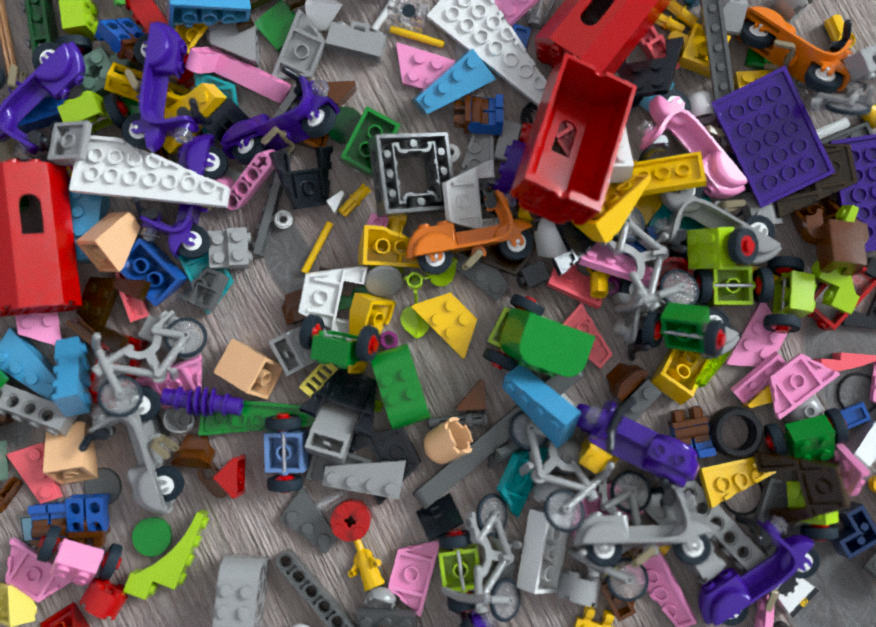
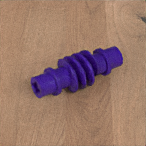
[161,386,244,417]

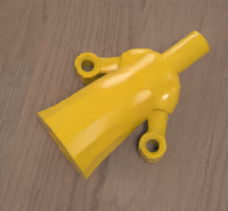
[348,539,385,592]

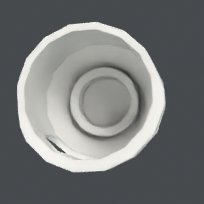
[688,91,717,125]

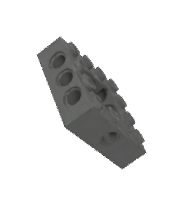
[368,132,453,217]

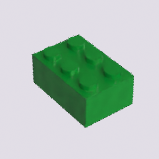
[339,106,401,178]

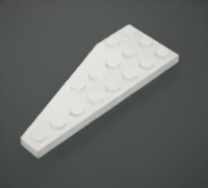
[427,0,547,106]
[69,135,230,208]

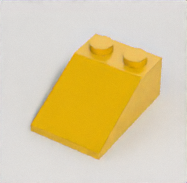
[650,348,711,405]

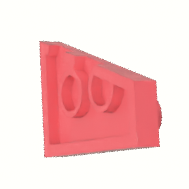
[546,264,603,310]
[562,302,613,369]
[6,442,62,504]

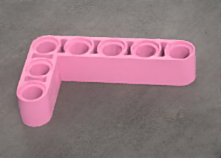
[185,47,291,103]

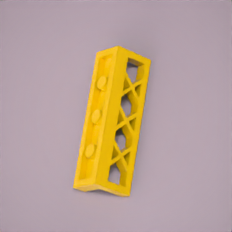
[104,62,189,111]

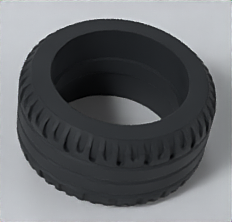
[709,406,764,458]

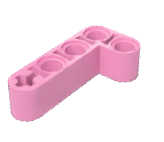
[214,149,277,210]

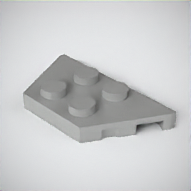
[272,9,326,79]

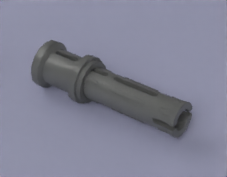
[429,410,488,429]

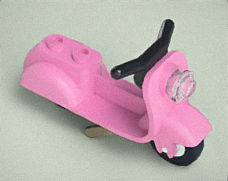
[636,89,748,199]

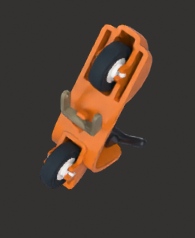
[736,6,853,93]
[405,182,533,275]

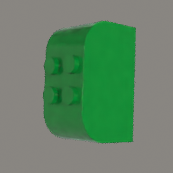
[501,307,596,377]
[371,343,431,430]

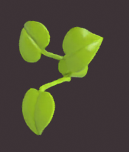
[370,257,458,339]

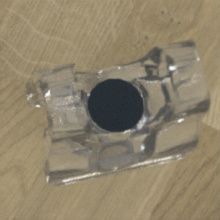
[387,0,431,34]

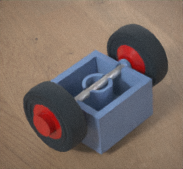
[264,413,309,493]

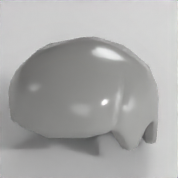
[162,407,196,434]
[364,586,396,609]

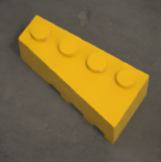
[162,83,227,154]

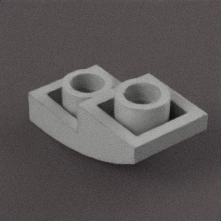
[494,120,522,161]

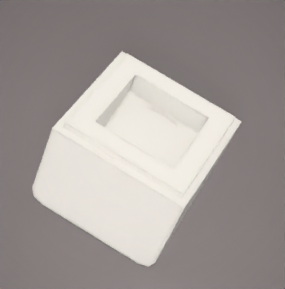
[327,191,346,216]

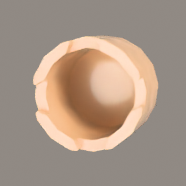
[423,417,473,464]

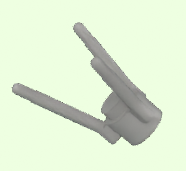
[525,0,556,29]

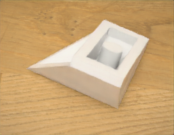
[305,0,343,32]

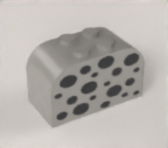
[212,554,270,627]

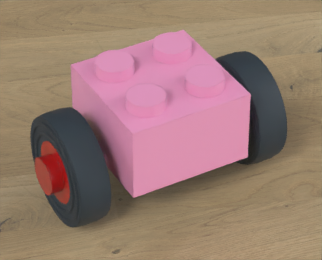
[37,525,123,586]

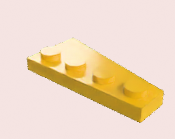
[699,457,776,508]

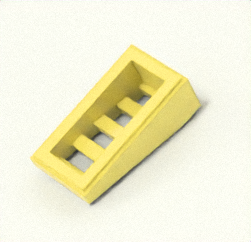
[299,363,338,398]

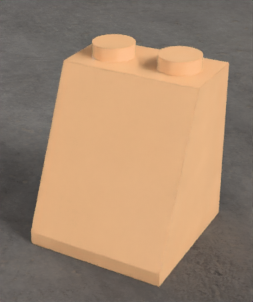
[75,211,141,272]
[213,339,283,400]
[43,421,99,485]

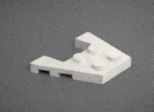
[442,160,499,229]
[298,266,367,334]

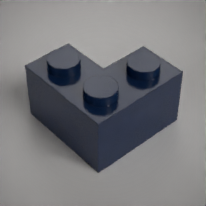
[830,501,876,559]

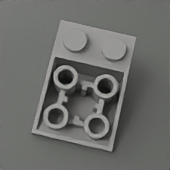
[269,325,331,377]
[304,401,361,464]

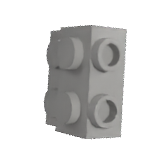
[47,120,92,166]
[208,227,253,270]

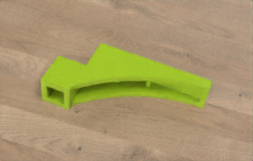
[811,205,860,314]
[123,509,209,600]

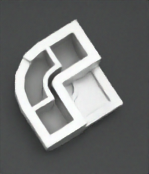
[534,218,568,258]

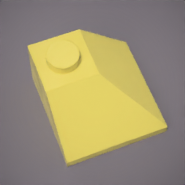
[0,582,37,627]

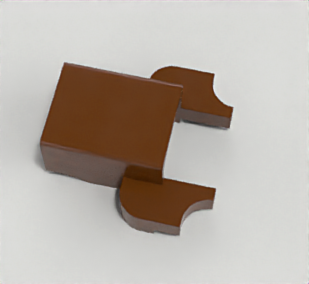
[800,208,869,276]

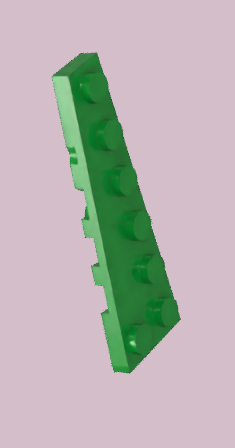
[198,400,316,436]

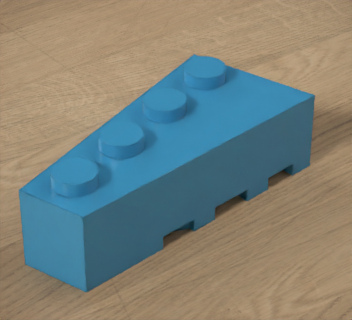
[167,0,251,29]
[411,49,496,115]
[68,184,110,264]
[0,328,57,402]
[52,336,93,417]
[502,365,581,449]

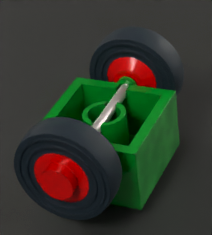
[642,302,726,357]
[299,315,380,368]
[764,408,849,461]

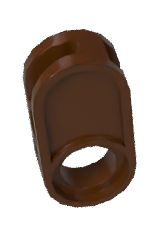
[198,464,228,498]
[0,477,23,513]

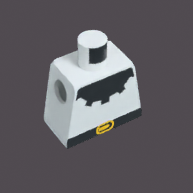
[776,576,819,617]

